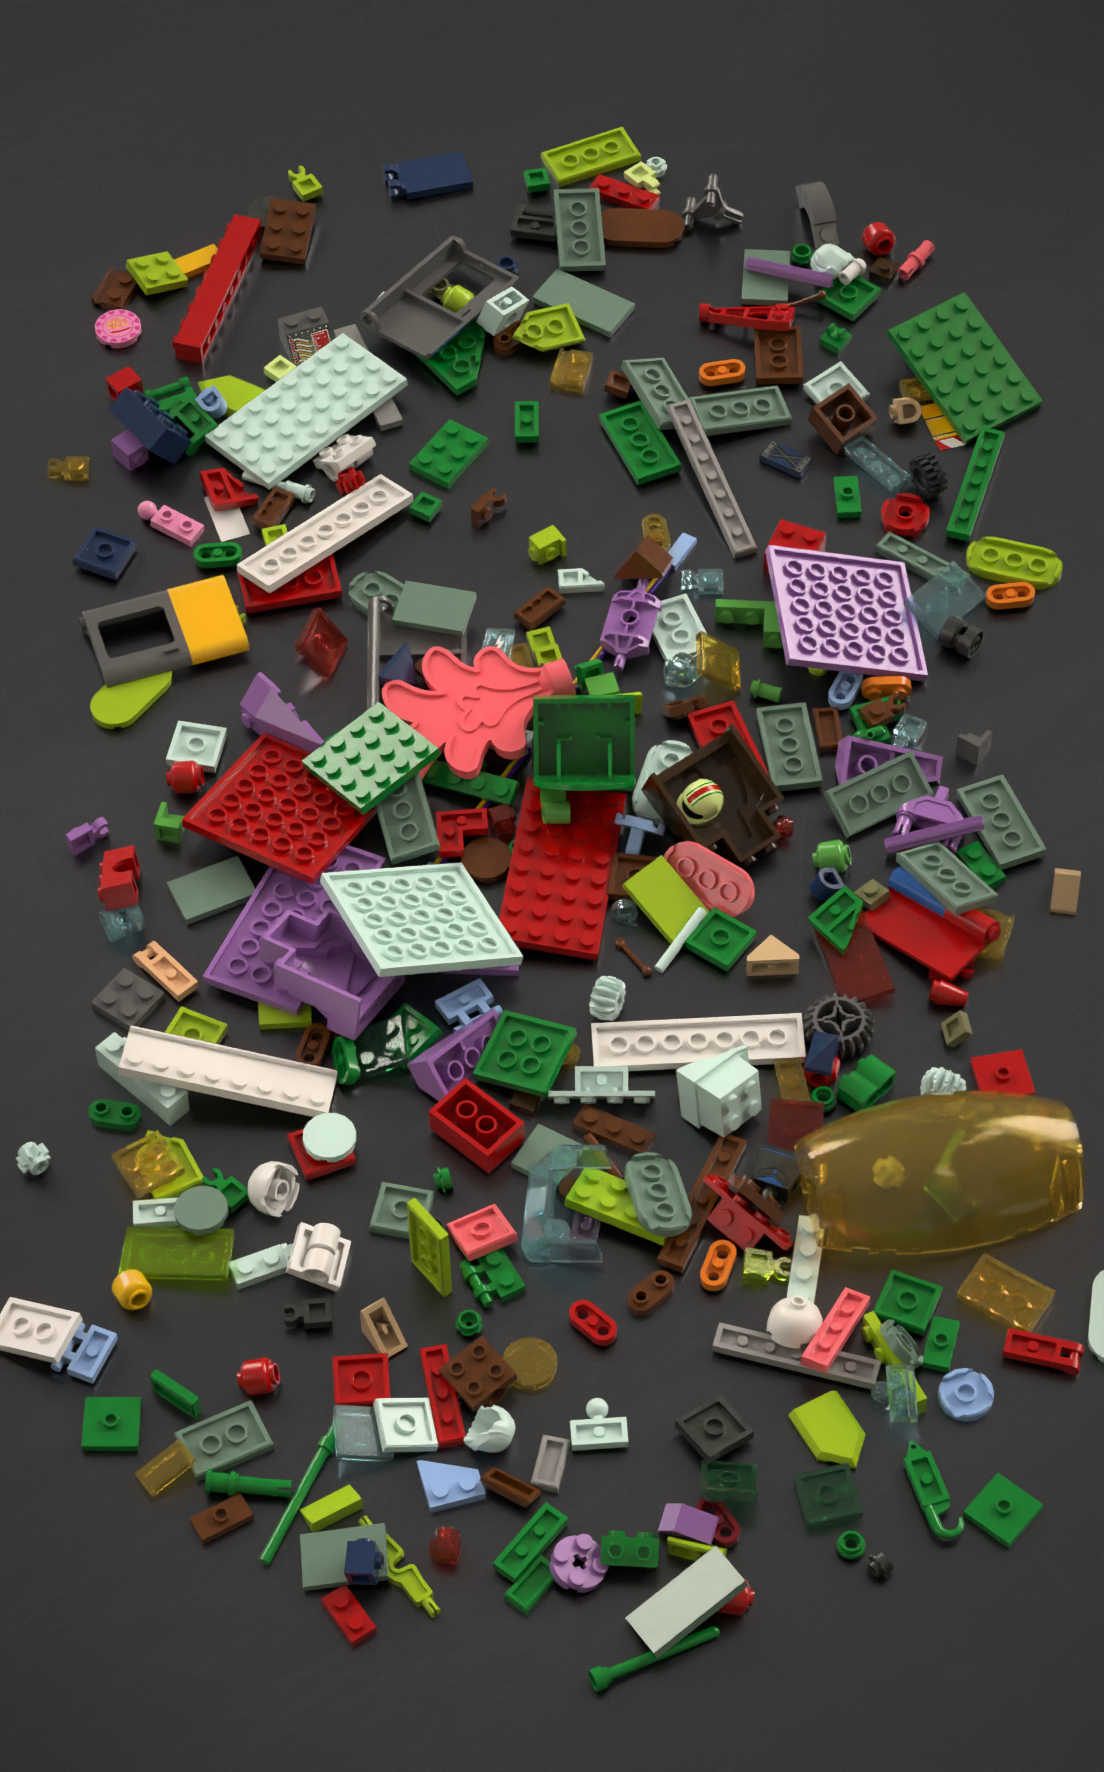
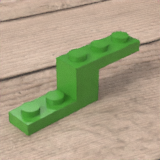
[715,599,783,648]

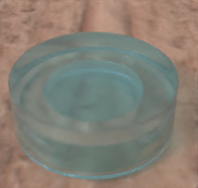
[611,899,638,924]

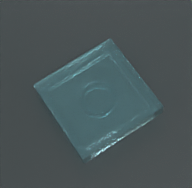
[332,1405,394,1462]

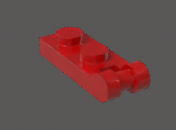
[1002,1328,1085,1375]

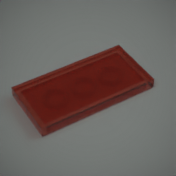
[813,910,896,1003]

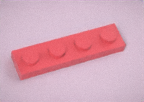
[800,1287,871,1374]

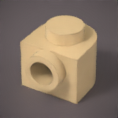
[889,397,922,424]

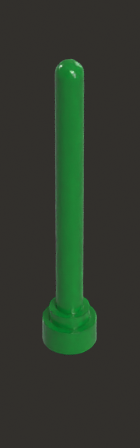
[588,1626,720,1692]

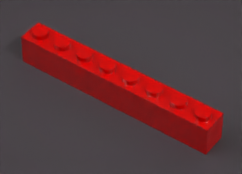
[172,214,262,364]

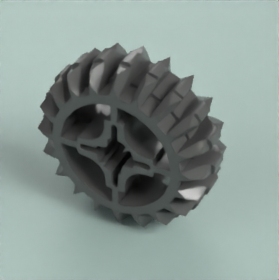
[803,992,874,1059]

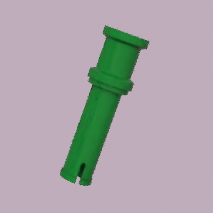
[205,1469,292,1498]

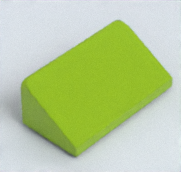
[299,1484,363,1533]
[667,1535,727,1561]

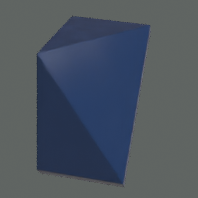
[378,642,418,692]
[804,1031,841,1076]

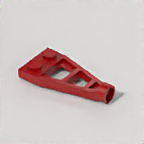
[699,303,795,331]

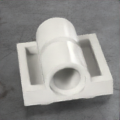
[313,434,376,482]
[286,1222,351,1292]

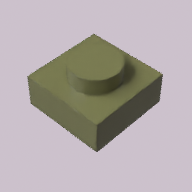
[853,879,891,911]
[941,1010,973,1048]

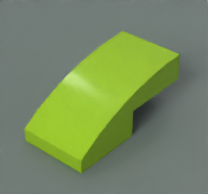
[526,626,562,668]

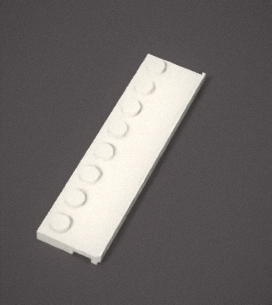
[118,1026,338,1117]

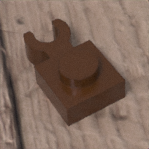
[661,694,708,720]
[859,694,906,728]

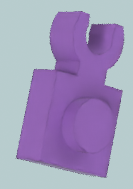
[66,817,110,856]

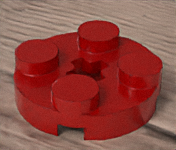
[881,493,930,537]

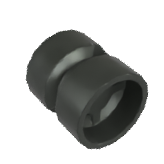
[938,615,984,658]

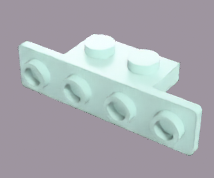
[548,1066,655,1104]

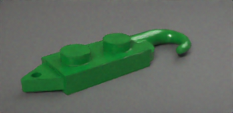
[903,1440,965,1539]

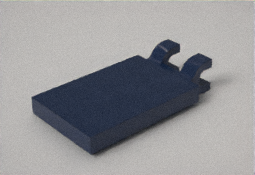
[383,151,473,200]

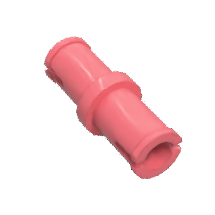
[897,240,935,280]

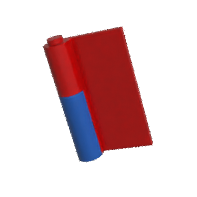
[856,866,1001,981]

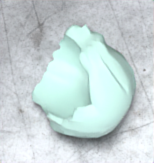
[810,244,855,279]
[464,1405,515,1453]

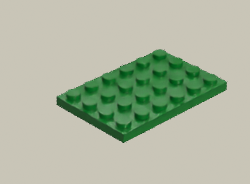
[887,292,1043,444]

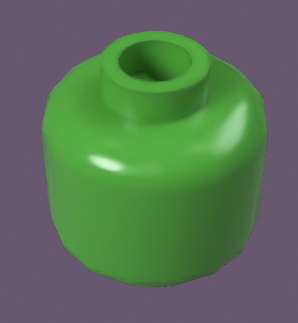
[812,840,851,873]

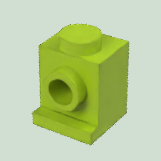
[528,525,567,565]

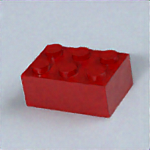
[429,1078,525,1174]

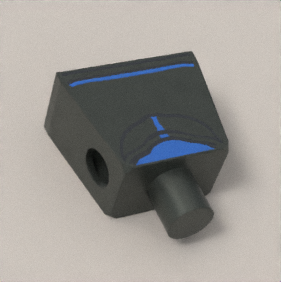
[753,1142,810,1203]

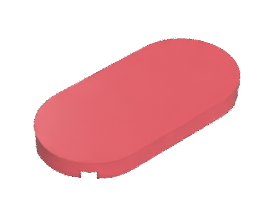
[664,841,755,917]

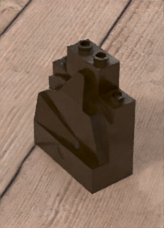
[641,724,784,868]

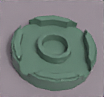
[174,1186,229,1235]
[880,1319,923,1370]

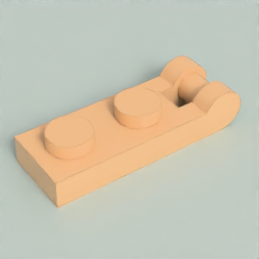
[132,941,199,1002]

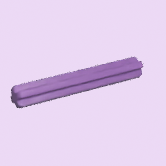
[745,257,833,288]
[884,815,985,853]

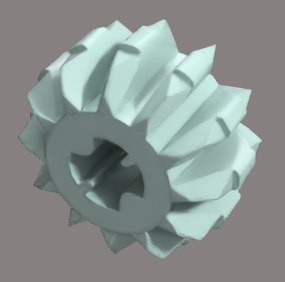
[589,976,626,1021]
[920,1067,966,1108]

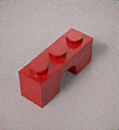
[97,845,141,911]

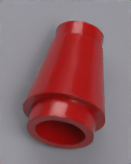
[928,979,969,1007]

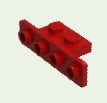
[703,1175,795,1254]

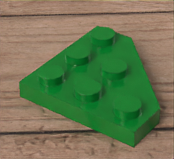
[416,320,486,396]

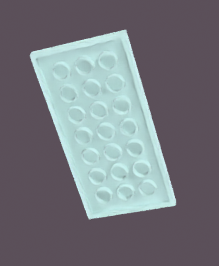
[205,333,408,490]

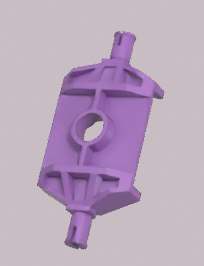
[600,579,662,672]

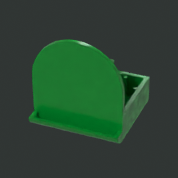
[533,695,636,792]

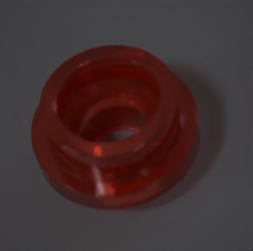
[773,815,794,841]

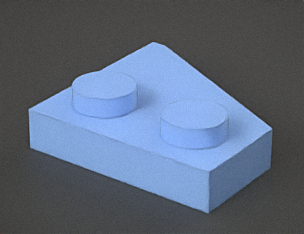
[417,1460,486,1513]

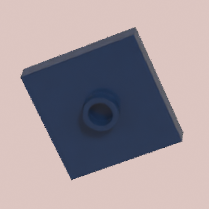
[72,526,138,580]

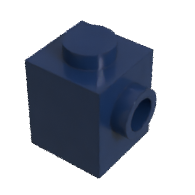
[344,1538,384,1585]

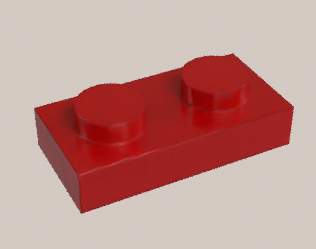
[321,1584,377,1647]

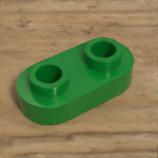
[193,542,243,568]
[332,1036,360,1085]
[88,1099,142,1131]

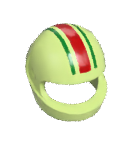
[677,779,724,827]

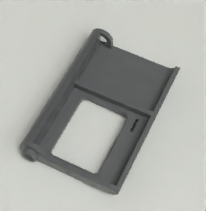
[367,596,466,710]

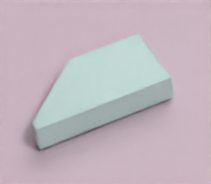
[558,568,604,594]

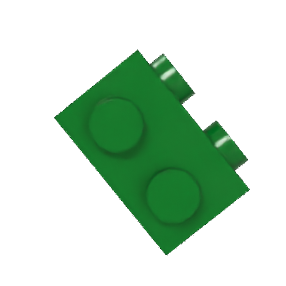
[600,1530,660,1568]

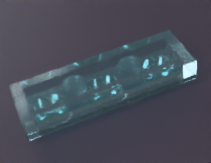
[844,435,911,494]

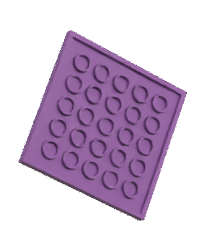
[765,545,928,681]

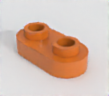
[699,359,745,386]
[986,582,1035,610]
[861,676,912,701]
[700,1240,736,1291]

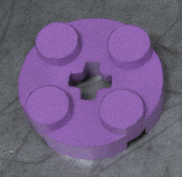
[550,1534,609,1593]

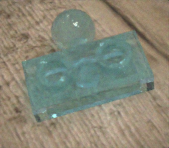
[871,1364,919,1423]

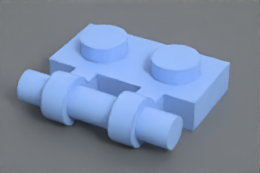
[435,978,503,1032]
[51,1322,118,1384]

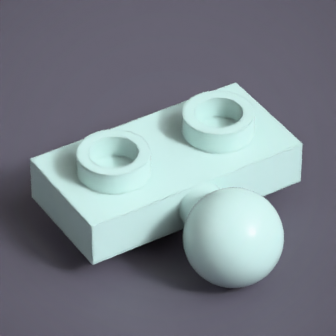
[570,1398,628,1451]

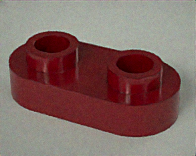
[696,1495,740,1548]

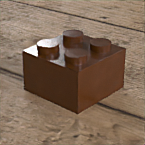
[808,383,879,455]

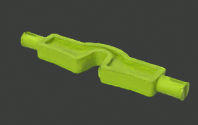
[358,1516,441,1618]

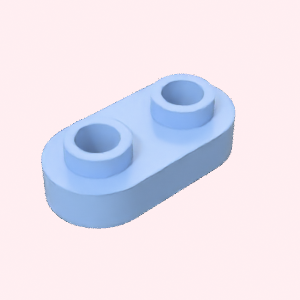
[828,671,863,710]

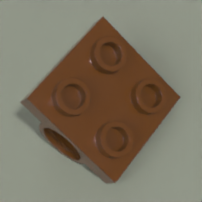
[438,1336,517,1412]

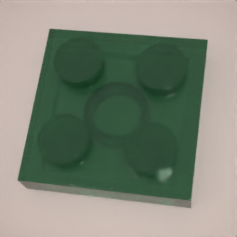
[354,1015,410,1080]
[700,1460,758,1504]
[793,1463,863,1529]

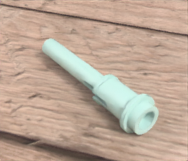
[242,471,315,503]

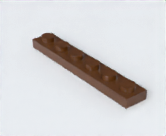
[657,1134,747,1273]

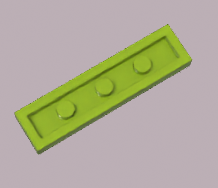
[861,1311,927,1416]

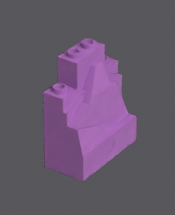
[259,908,406,1040]

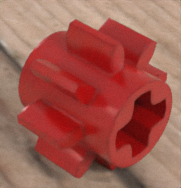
[336,467,366,495]

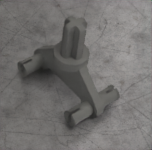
[683,174,743,230]

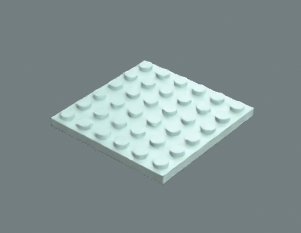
[320,863,523,977]

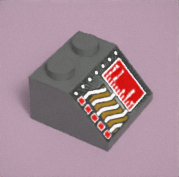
[278,306,334,367]

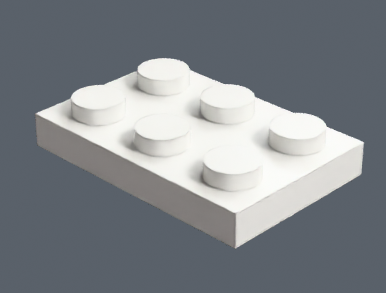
[0,1297,83,1364]

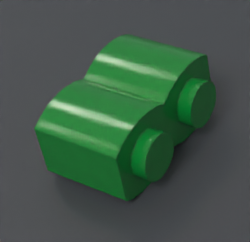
[837,1055,897,1115]

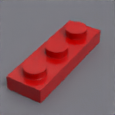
[589,174,660,209]

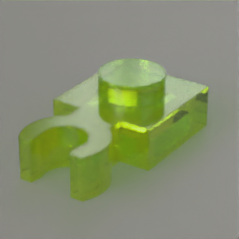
[742,1247,791,1281]

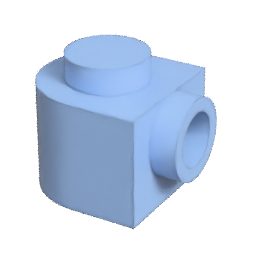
[195,385,227,418]

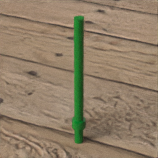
[259,1419,344,1566]

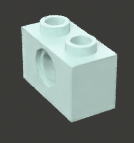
[476,286,529,336]

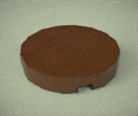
[461,837,511,884]

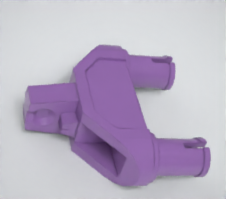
[891,786,966,855]

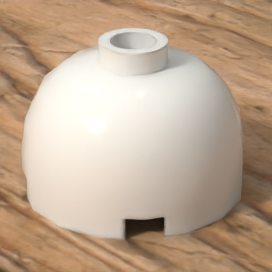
[248,1161,299,1217]
[766,1296,823,1349]

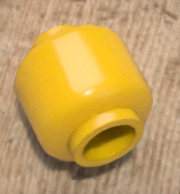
[112,1269,152,1310]

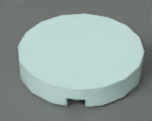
[303,1113,356,1162]

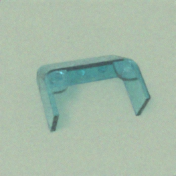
[521,1144,612,1263]

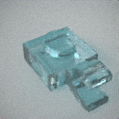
[681,569,724,594]
[893,713,927,749]

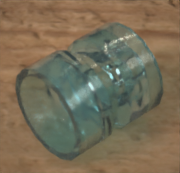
[99,904,146,943]

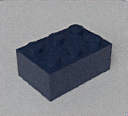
[108,387,192,464]

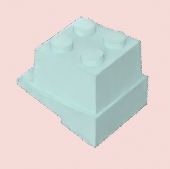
[676,1045,762,1137]

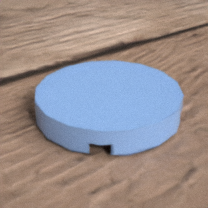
[938,1368,994,1422]

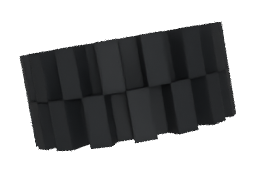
[908,452,948,499]

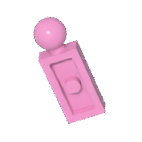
[138,501,204,547]

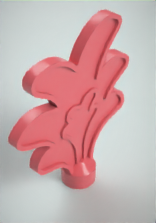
[382,646,576,780]

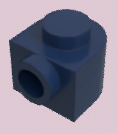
[809,867,844,901]

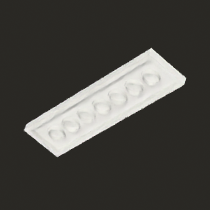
[237,474,414,593]
[591,1013,806,1071]

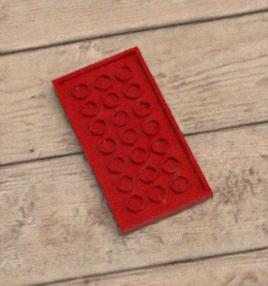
[499,777,627,960]

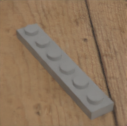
[712,1322,881,1390]

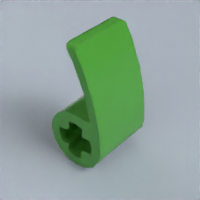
[540,788,570,824]

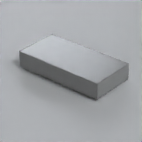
[530,1435,571,1493]

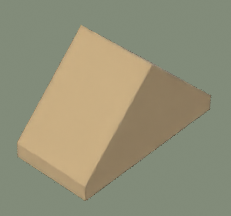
[1050,868,1081,915]
[746,935,799,976]
[360,1298,408,1358]

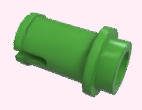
[749,679,782,703]

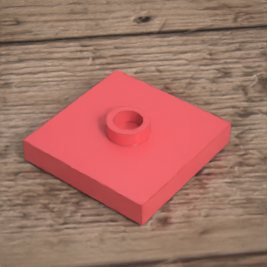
[446,1204,518,1262]

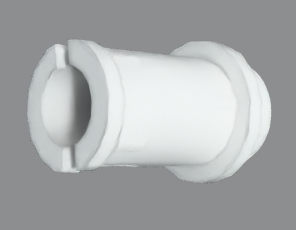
[838,258,866,285]

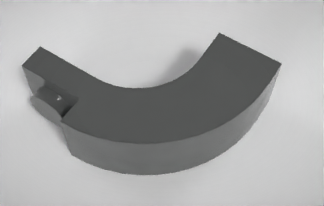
[795,181,840,249]

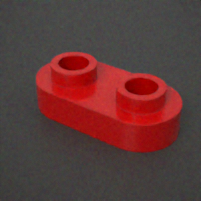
[569,1300,617,1346]

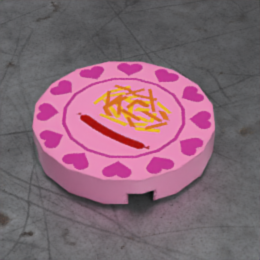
[95,309,142,349]

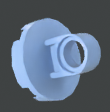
[614,813,666,855]

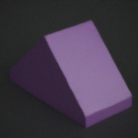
[658,1503,719,1545]

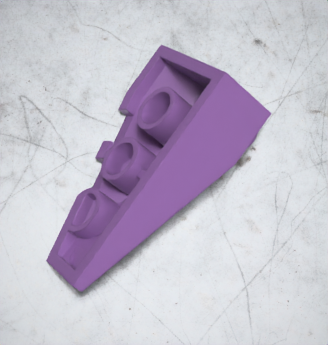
[240,672,325,753]
[835,735,943,785]
[407,1009,500,1101]

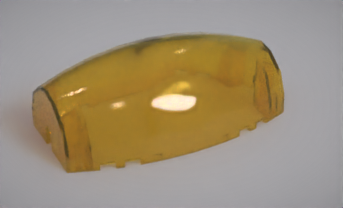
[794,1091,1085,1255]

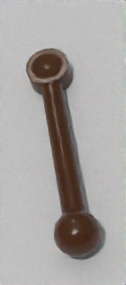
[783,290,827,307]
[615,938,652,976]

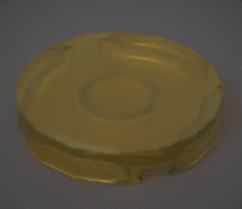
[503,1337,558,1390]

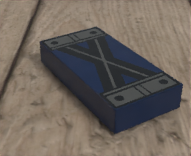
[759,440,813,479]

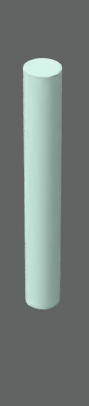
[654,907,707,973]

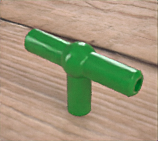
[848,725,885,740]

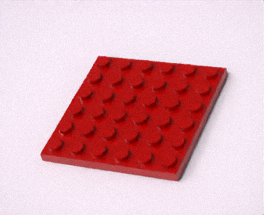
[182,732,377,885]

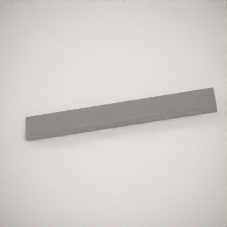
[667,399,757,559]

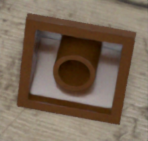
[615,535,674,579]

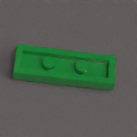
[493,1502,568,1583]

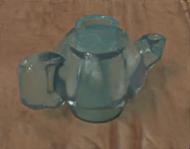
[663,652,708,689]

